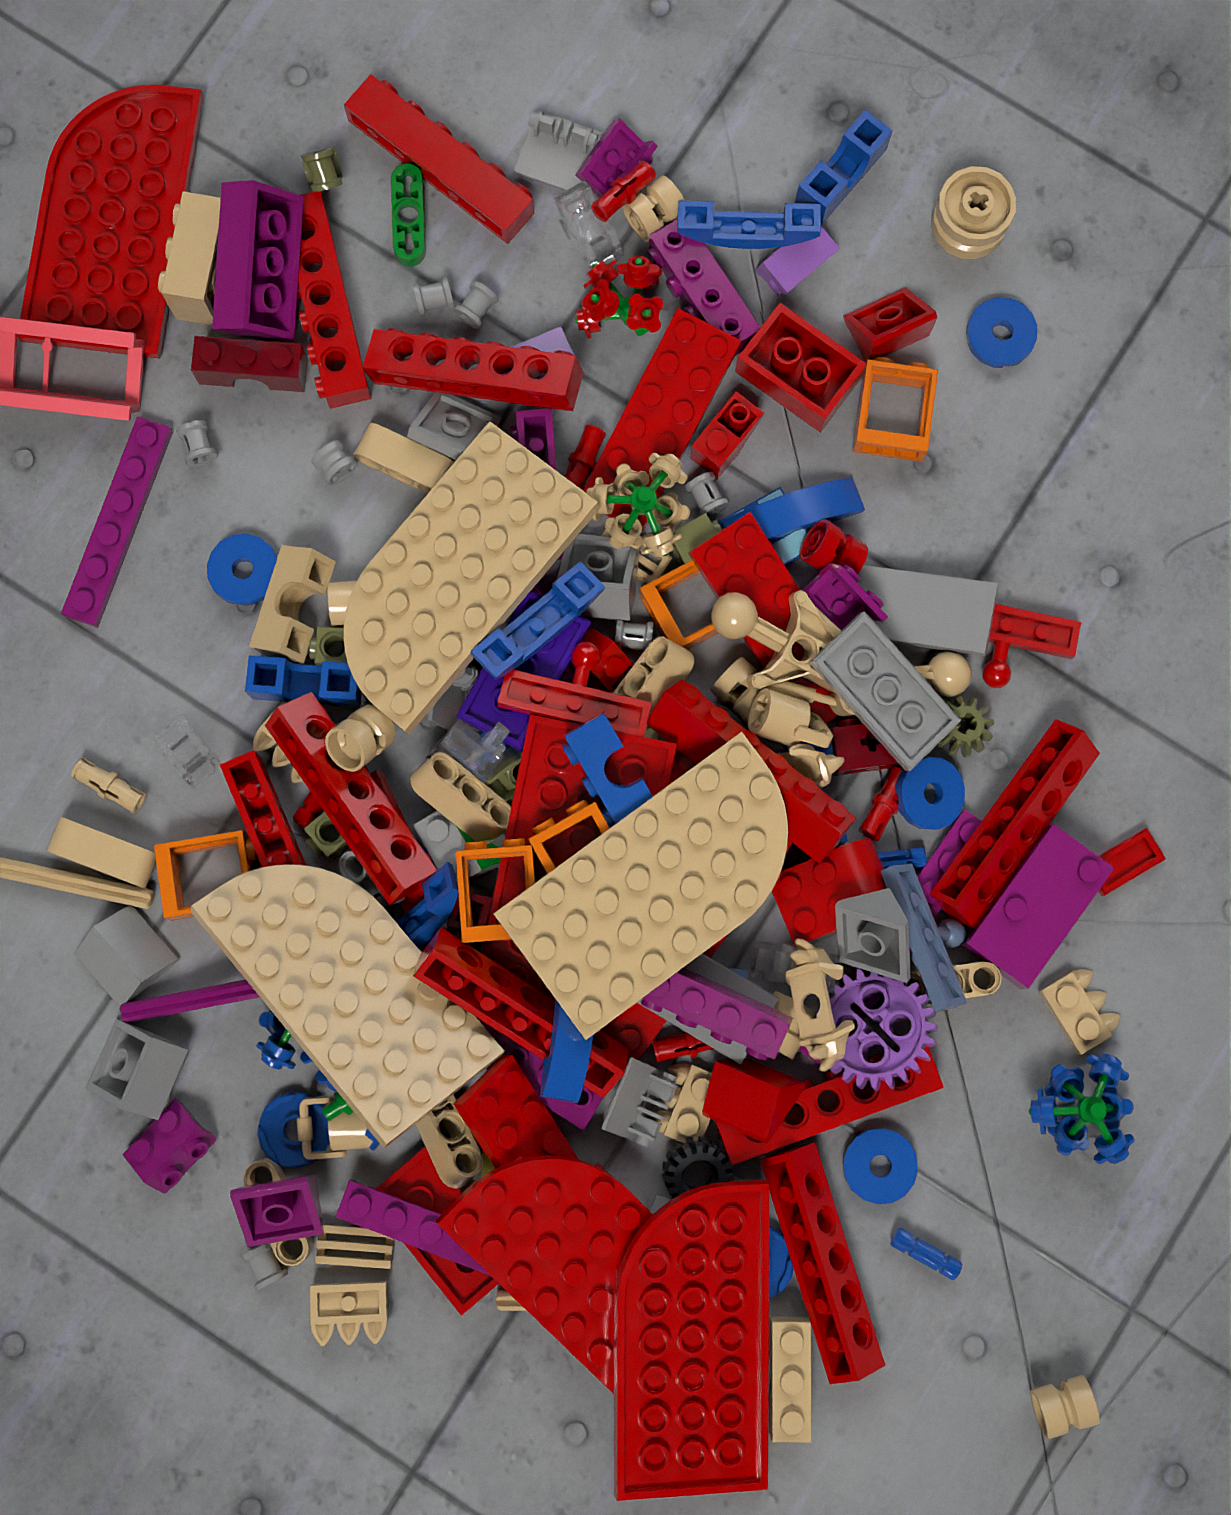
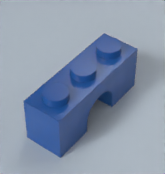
[795,109,893,225]
[245,655,362,708]
[562,712,653,828]

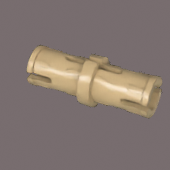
[71,757,147,814]

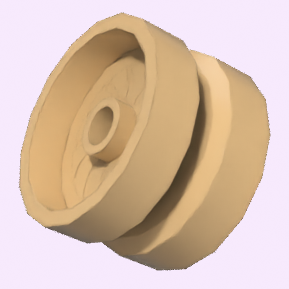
[931,166,1016,259]

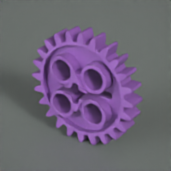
[815,968,938,1091]

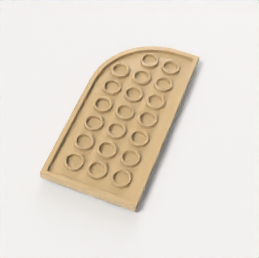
[344,421,601,734]
[494,732,788,1040]
[190,865,504,1148]

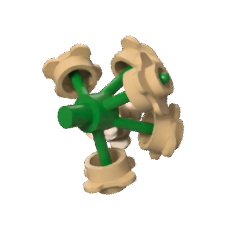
[586,453,690,557]

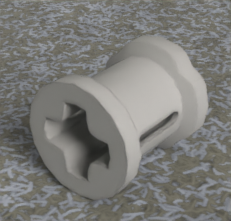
[413,277,454,315]
[453,281,498,329]
[176,420,217,467]
[685,472,729,517]
[615,619,654,651]
[241,1243,288,1290]

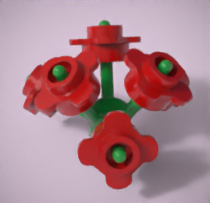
[575,256,664,339]

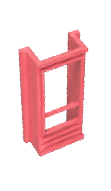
[0,317,145,421]

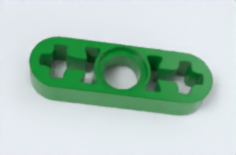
[391,164,426,267]

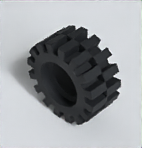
[662,1136,734,1198]

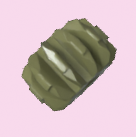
[937,695,995,758]

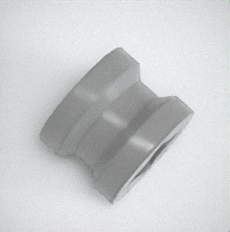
[311,440,357,485]

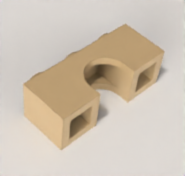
[249,545,336,664]
[769,1316,811,1443]

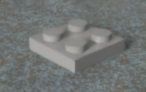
[407,392,502,460]

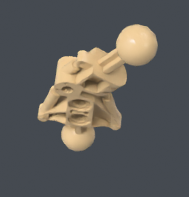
[711,590,972,716]

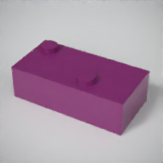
[212,180,304,341]
[960,824,1115,989]

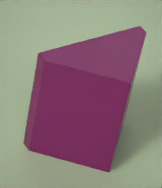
[230,1174,324,1247]

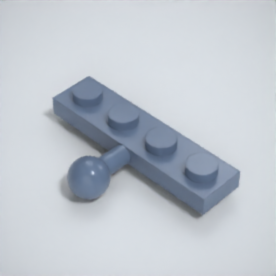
[881,864,967,1012]

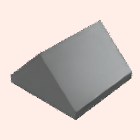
[835,888,910,983]
[74,905,180,1007]

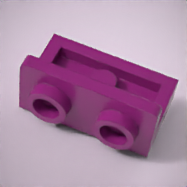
[575,119,658,198]
[802,563,888,631]
[122,1099,217,1194]

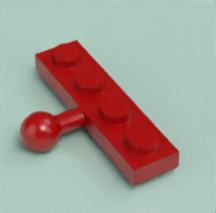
[982,604,1081,689]
[497,642,652,737]

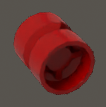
[799,519,868,574]

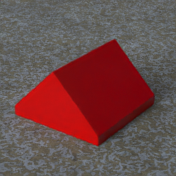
[843,287,938,362]
[702,1057,806,1144]

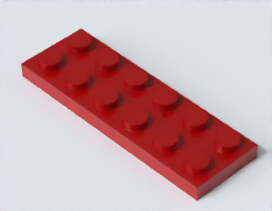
[583,308,742,534]
[688,512,838,728]

